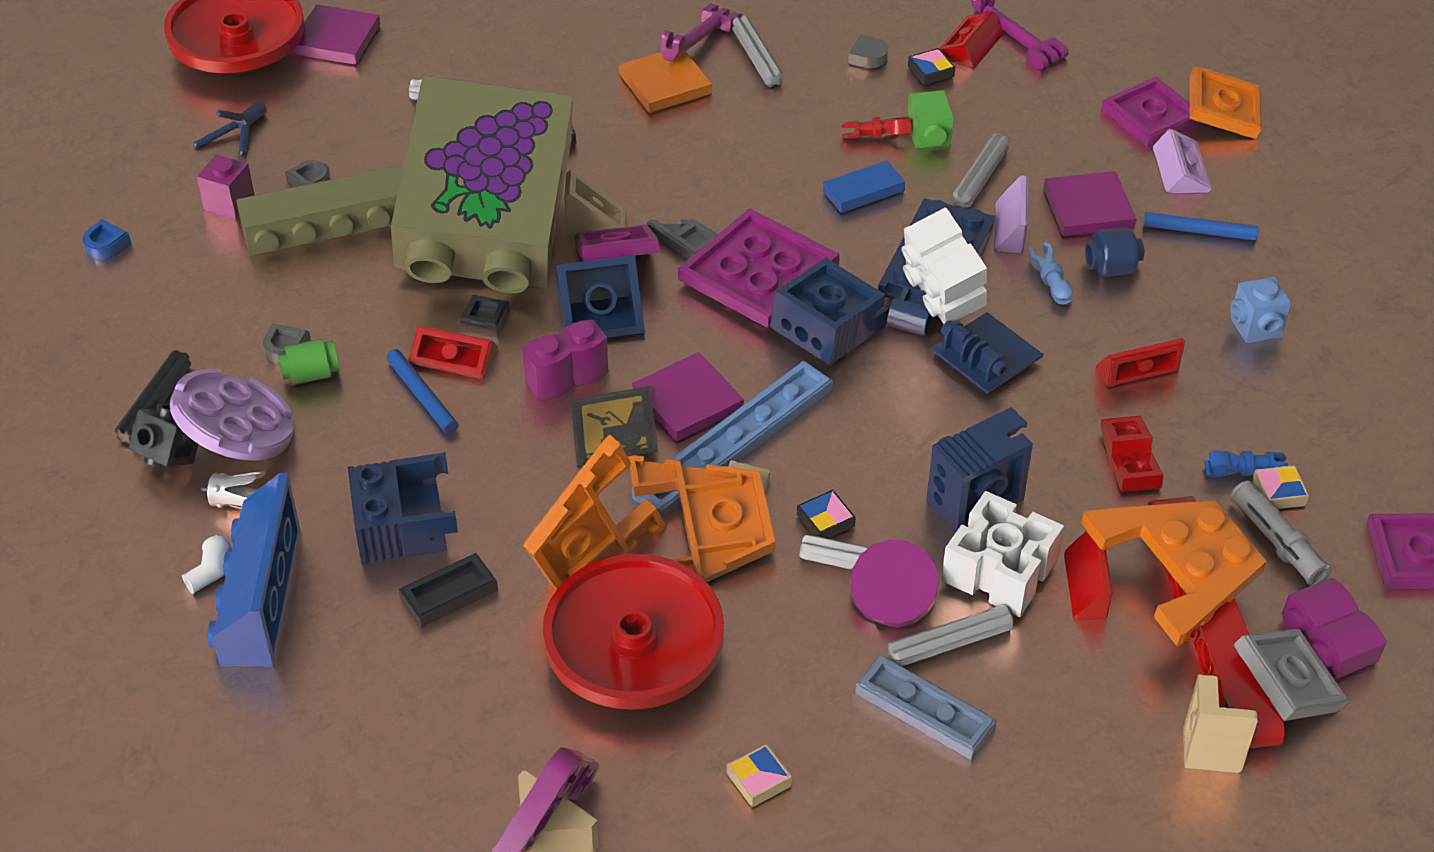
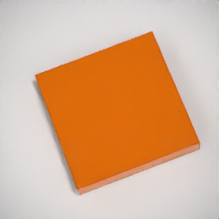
[619,51,712,113]
[1190,66,1262,139]

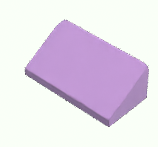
[1153,129,1212,194]
[994,176,1028,253]

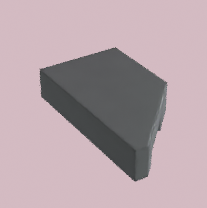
[647,220,718,260]

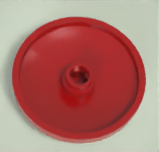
[164,0,305,73]
[543,554,724,710]

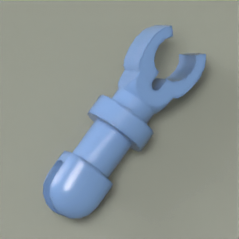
[1029,242,1073,305]

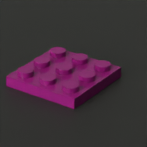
[678,208,839,328]

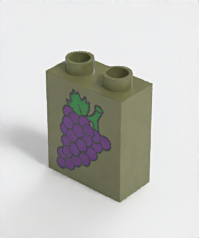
[391,75,573,293]

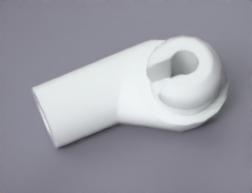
[182,535,232,594]

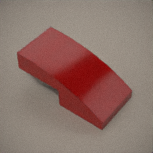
[1100,415,1164,492]

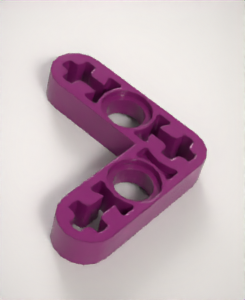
[492,747,599,852]

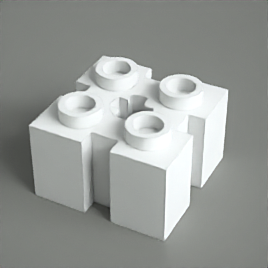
[902,207,987,324]
[941,491,1064,617]

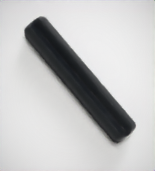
[115,350,191,444]

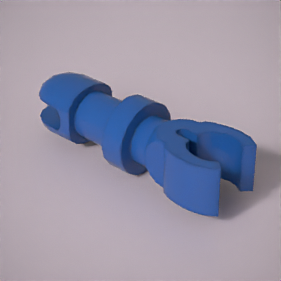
[1204,451,1288,477]

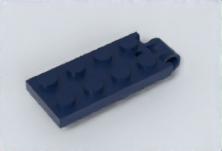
[878,198,995,336]

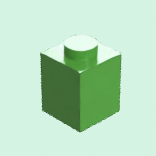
[907,90,954,149]

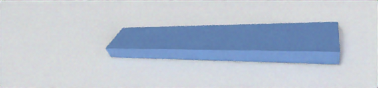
[632,361,833,519]

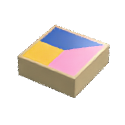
[1252,465,1309,509]
[727,744,792,807]

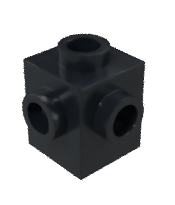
[128,404,199,467]

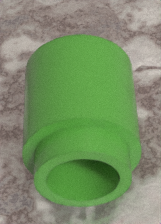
[278,338,340,386]

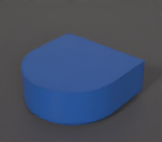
[82,219,131,259]

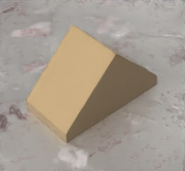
[564,169,626,238]
[518,770,600,852]

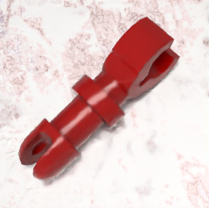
[841,117,912,139]

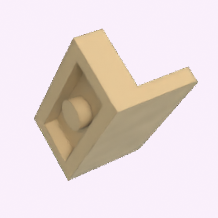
[1183,675,1258,773]

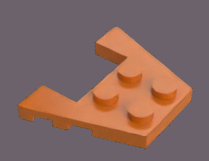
[523,434,666,590]
[628,455,776,582]
[1081,500,1267,646]

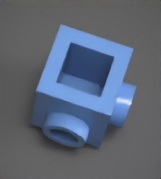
[1230,277,1291,343]

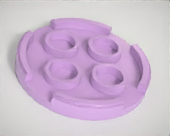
[170,369,293,461]

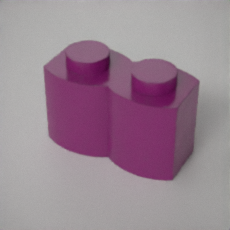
[522,320,609,400]
[1282,578,1387,680]

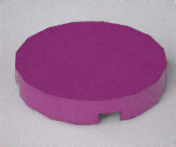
[850,539,938,628]

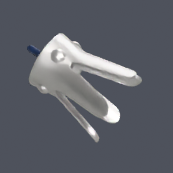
[201,471,265,509]

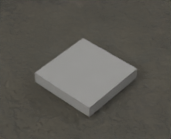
[1234,628,1349,721]

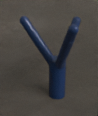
[193,101,267,156]

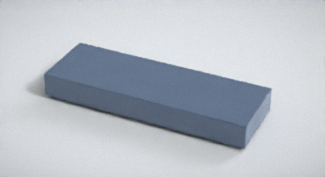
[855,655,997,760]

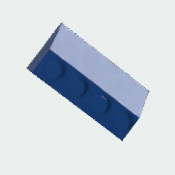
[208,473,300,667]

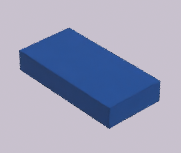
[823,160,906,213]

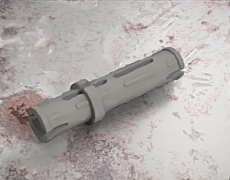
[1230,480,1332,586]

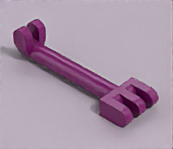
[971,0,1069,70]
[660,3,742,62]

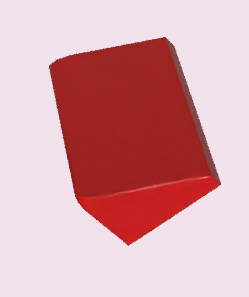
[940,11,1003,68]
[408,326,498,379]
[1096,338,1185,387]
[1064,531,1113,620]

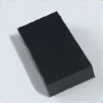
[399,553,498,628]

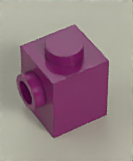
[197,154,255,220]

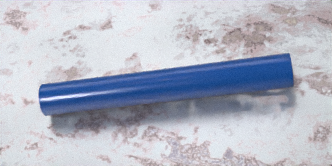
[1143,212,1259,241]
[386,349,459,434]

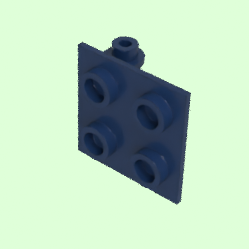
[931,312,1044,394]

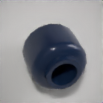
[1085,227,1145,278]

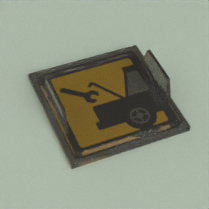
[571,386,658,466]

